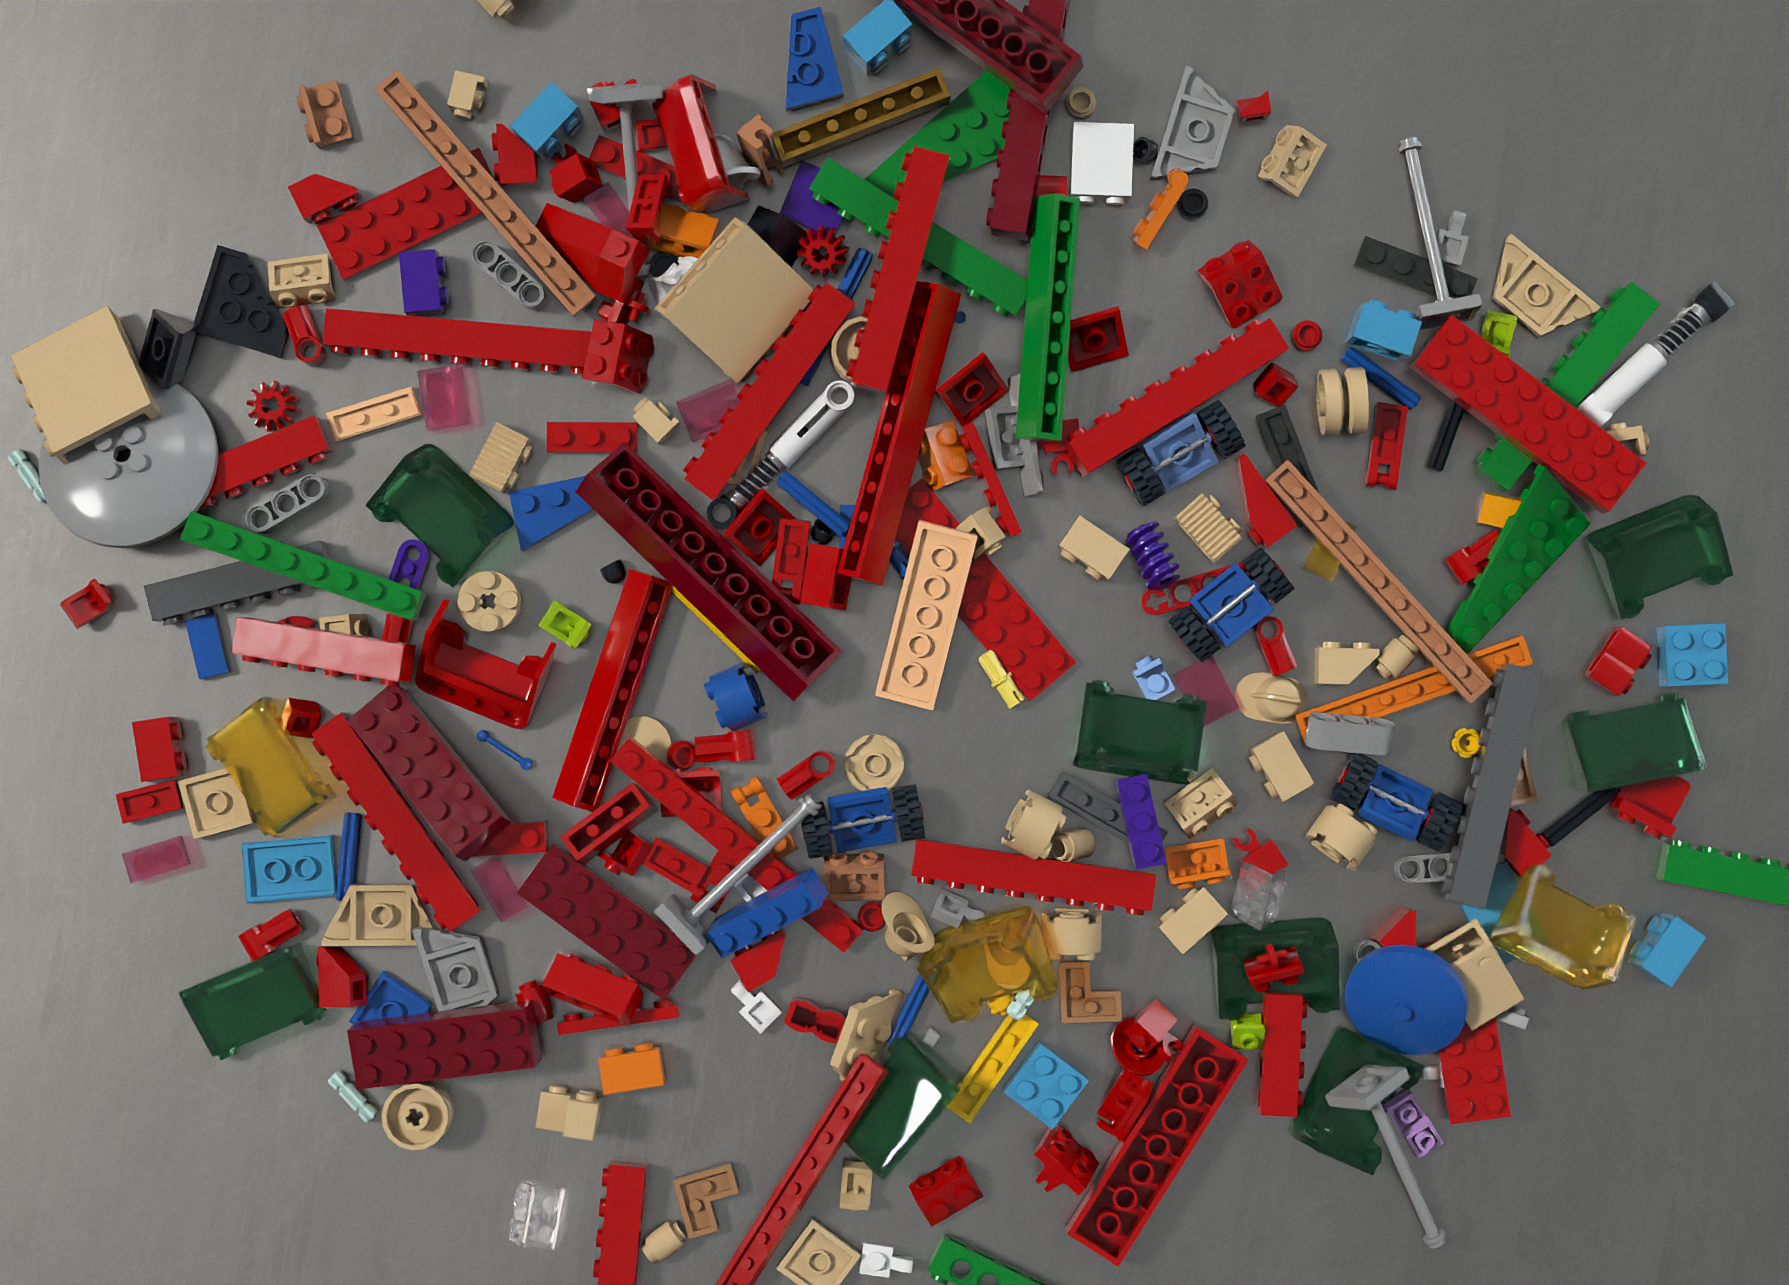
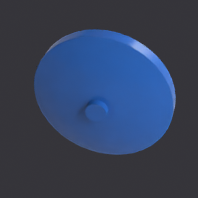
[1345,945,1468,1055]

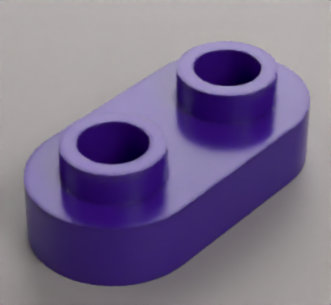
[388,539,430,590]

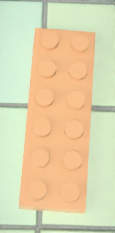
[875,520,978,711]

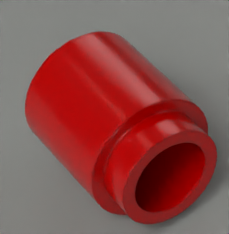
[515,979,554,1025]

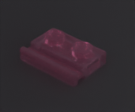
[417,364,471,431]
[676,379,740,443]
[1172,655,1239,728]

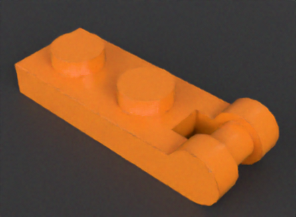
[1133,168,1189,250]
[730,776,799,859]

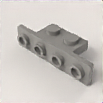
[985,374,1044,496]

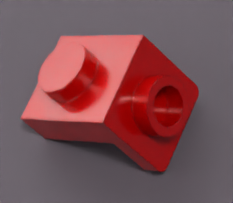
[60,578,112,629]
[597,831,651,876]

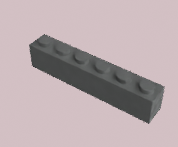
[144,540,329,626]

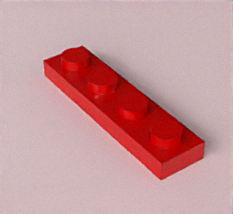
[589,135,688,206]
[959,422,1022,539]
[557,999,681,1035]

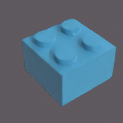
[843,0,913,75]
[510,82,584,161]
[1345,300,1422,363]
[1656,623,1728,687]
[1628,913,1706,987]
[1003,1041,1089,1129]

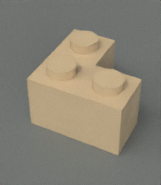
[535,1085,604,1141]

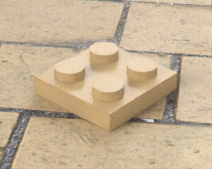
[178,765,254,839]
[776,1218,861,1285]

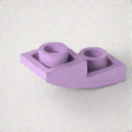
[1383,1088,1443,1159]

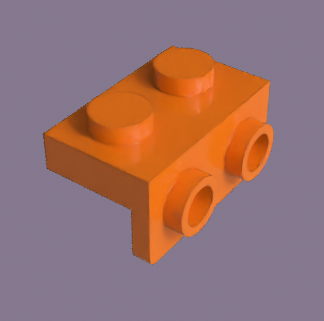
[917,420,974,491]
[1163,838,1231,889]

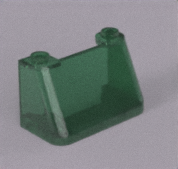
[365,443,514,588]
[1587,495,1734,620]
[1072,680,1207,784]
[1564,692,1707,792]
[1211,918,1340,1020]
[179,943,327,1060]
[1291,1028,1425,1176]
[844,1033,964,1180]

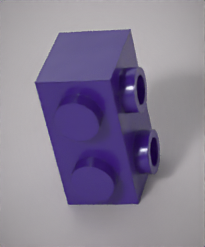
[399,249,449,316]

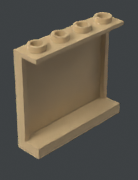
[654,218,814,383]
[11,305,162,464]

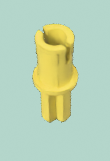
[978,650,1025,709]

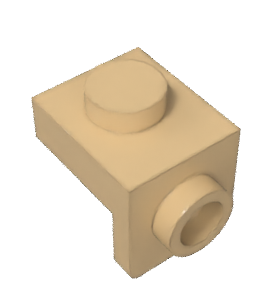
[1605,422,1649,457]
[839,1161,873,1211]

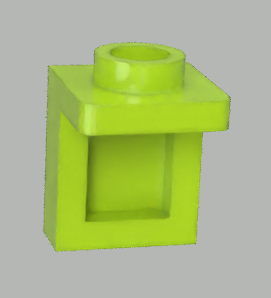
[1480,310,1517,358]
[538,600,591,649]
[1230,1013,1265,1050]

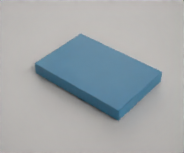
[241,835,337,904]
[1460,861,1548,965]

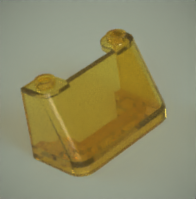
[205,697,337,838]
[1489,864,1636,989]
[916,906,1059,1023]

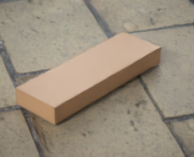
[326,386,422,443]

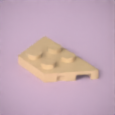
[1492,234,1600,337]
[321,884,433,946]
[830,989,904,1082]

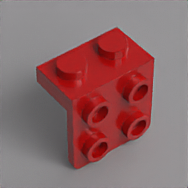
[1197,240,1282,328]
[582,319,654,394]
[1610,757,1691,840]

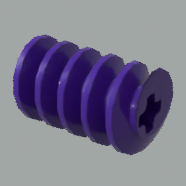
[1126,521,1180,591]

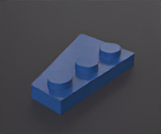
[785,7,844,111]
[509,476,593,551]

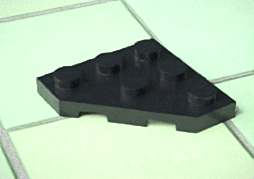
[194,245,288,358]

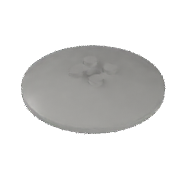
[39,374,218,548]

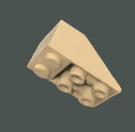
[1425,919,1524,1030]

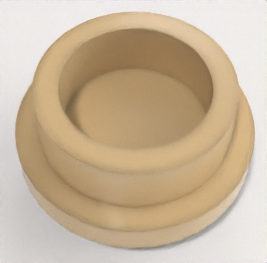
[1066,87,1096,118]

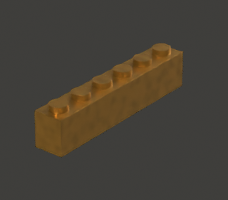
[772,68,951,167]

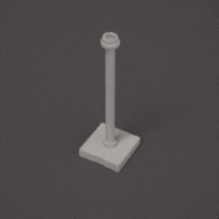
[587,83,662,276]
[1399,137,1482,330]
[654,794,821,955]
[1325,1064,1446,1249]

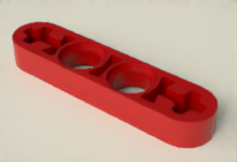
[1140,563,1254,616]

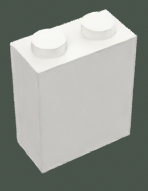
[1070,122,1134,205]

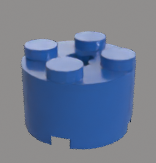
[704,662,767,731]

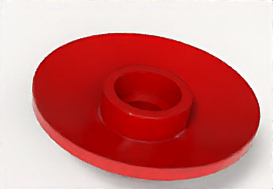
[1111,1017,1165,1076]

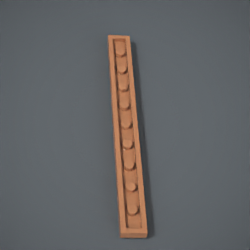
[375,69,597,317]
[1265,460,1493,704]

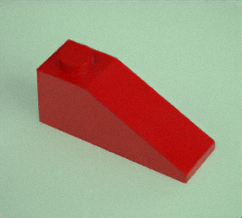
[1236,453,1298,549]

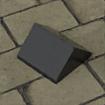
[747,205,807,268]
[139,309,198,389]

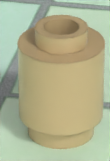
[1374,635,1419,679]
[1051,827,1095,862]
[640,1221,687,1264]

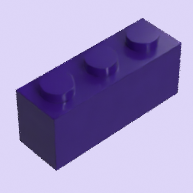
[1115,774,1167,870]

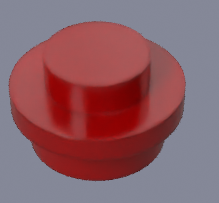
[1292,320,1322,351]
[666,740,696,770]
[857,902,886,932]

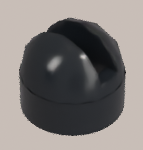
[1133,137,1158,162]
[810,519,836,545]
[599,559,626,584]

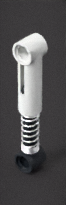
[1575,281,1736,427]
[706,380,855,530]

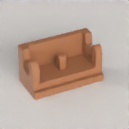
[736,114,783,187]

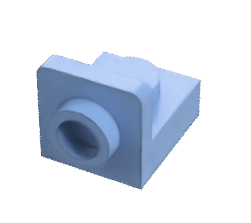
[1132,655,1175,704]

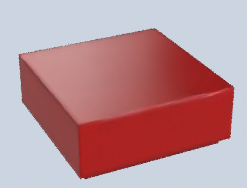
[635,119,669,152]

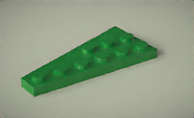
[864,71,1010,197]
[1446,463,1591,654]

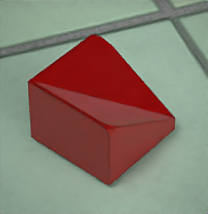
[1236,91,1272,123]
[1253,362,1299,407]
[280,697,321,739]

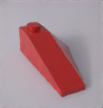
[535,203,650,304]

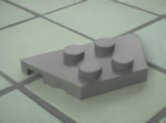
[1151,65,1235,178]
[412,926,498,1011]

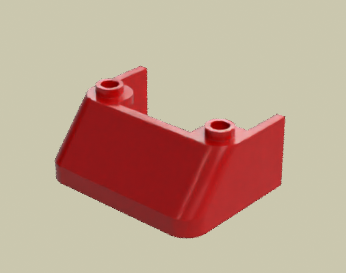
[652,74,750,214]
[415,599,557,729]

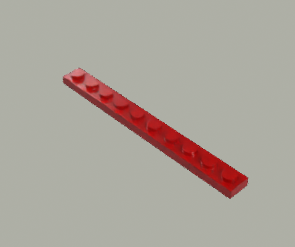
[610,736,864,953]
[715,1053,889,1285]

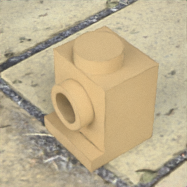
[447,70,488,120]
[632,397,681,445]
[955,506,1006,559]

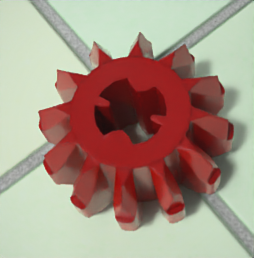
[797,225,849,277]
[246,381,299,432]

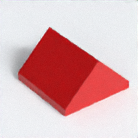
[1067,306,1129,372]
[935,352,1010,426]
[723,488,796,566]
[1371,907,1416,947]

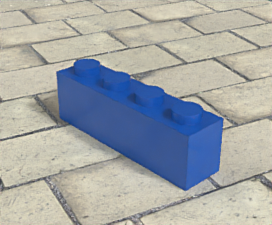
[705,868,829,958]

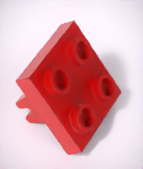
[1034,1124,1099,1196]

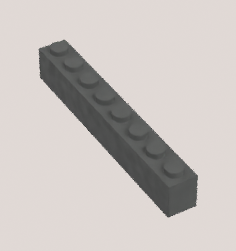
[1442,663,1543,909]

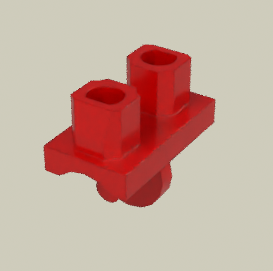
[597,278,651,325]
[1242,943,1304,993]

